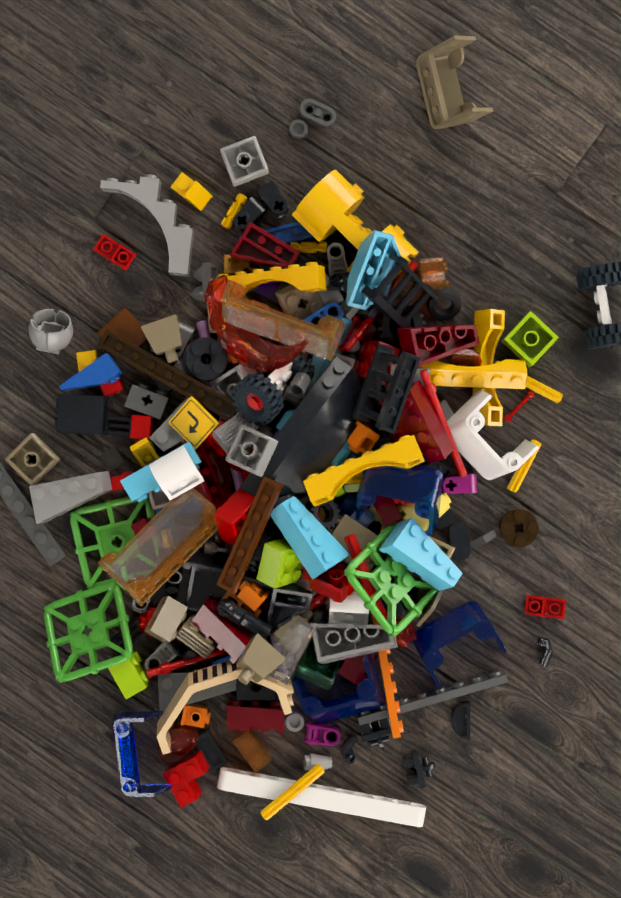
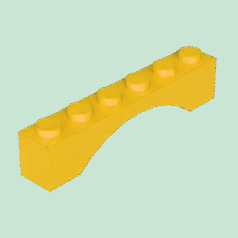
[211,262,326,303]
[473,309,505,427]
[420,359,527,389]
[303,435,425,507]

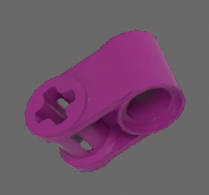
[440,474,478,494]
[303,722,341,746]

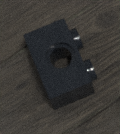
[237,679,276,700]

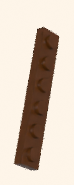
[216,476,284,594]

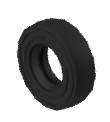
[427,288,461,321]

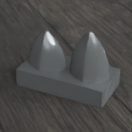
[190,262,218,302]

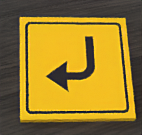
[168,396,220,450]

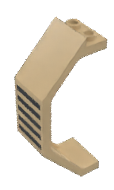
[157,656,294,755]

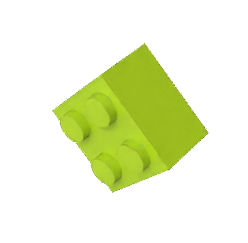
[501,311,559,367]
[256,538,302,589]
[108,651,152,699]

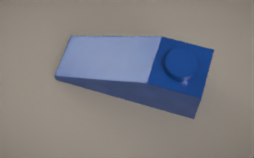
[59,353,123,391]

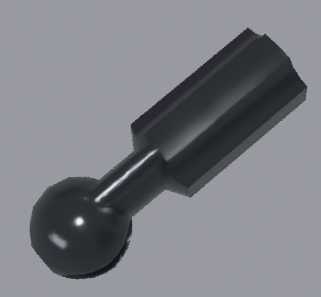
[217,598,272,639]

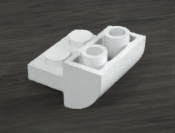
[149,445,204,500]
[329,585,369,625]

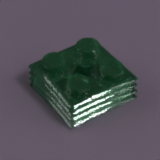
[294,641,341,691]

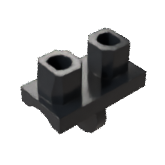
[360,717,392,750]
[402,749,436,788]

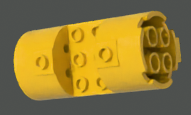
[292,170,419,280]

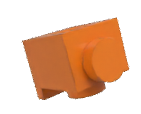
[346,420,380,454]
[237,580,271,611]
[181,703,211,728]

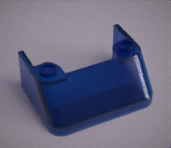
[355,465,443,536]
[412,601,507,690]
[292,654,385,724]
[112,711,172,797]

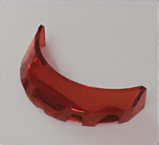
[204,275,310,372]

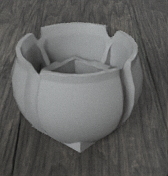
[28,309,73,354]

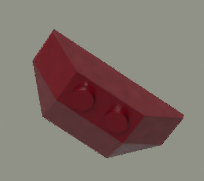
[181,439,234,512]

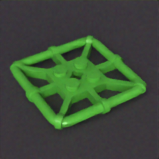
[70,496,162,589]
[344,524,438,637]
[44,581,133,683]

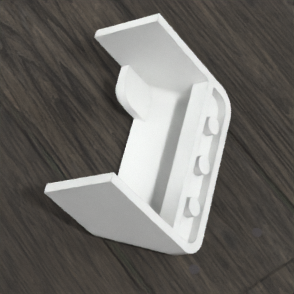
[447,389,539,480]

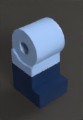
[337,493,375,528]

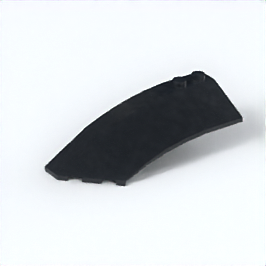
[240,356,364,496]
[149,546,313,630]

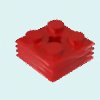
[309,562,362,603]

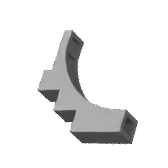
[100,174,194,277]

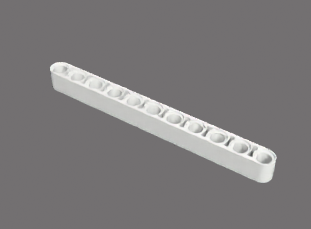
[217,767,426,827]

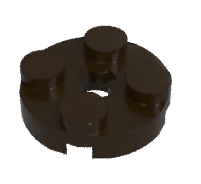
[500,509,539,548]

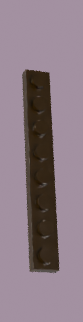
[98,329,237,420]

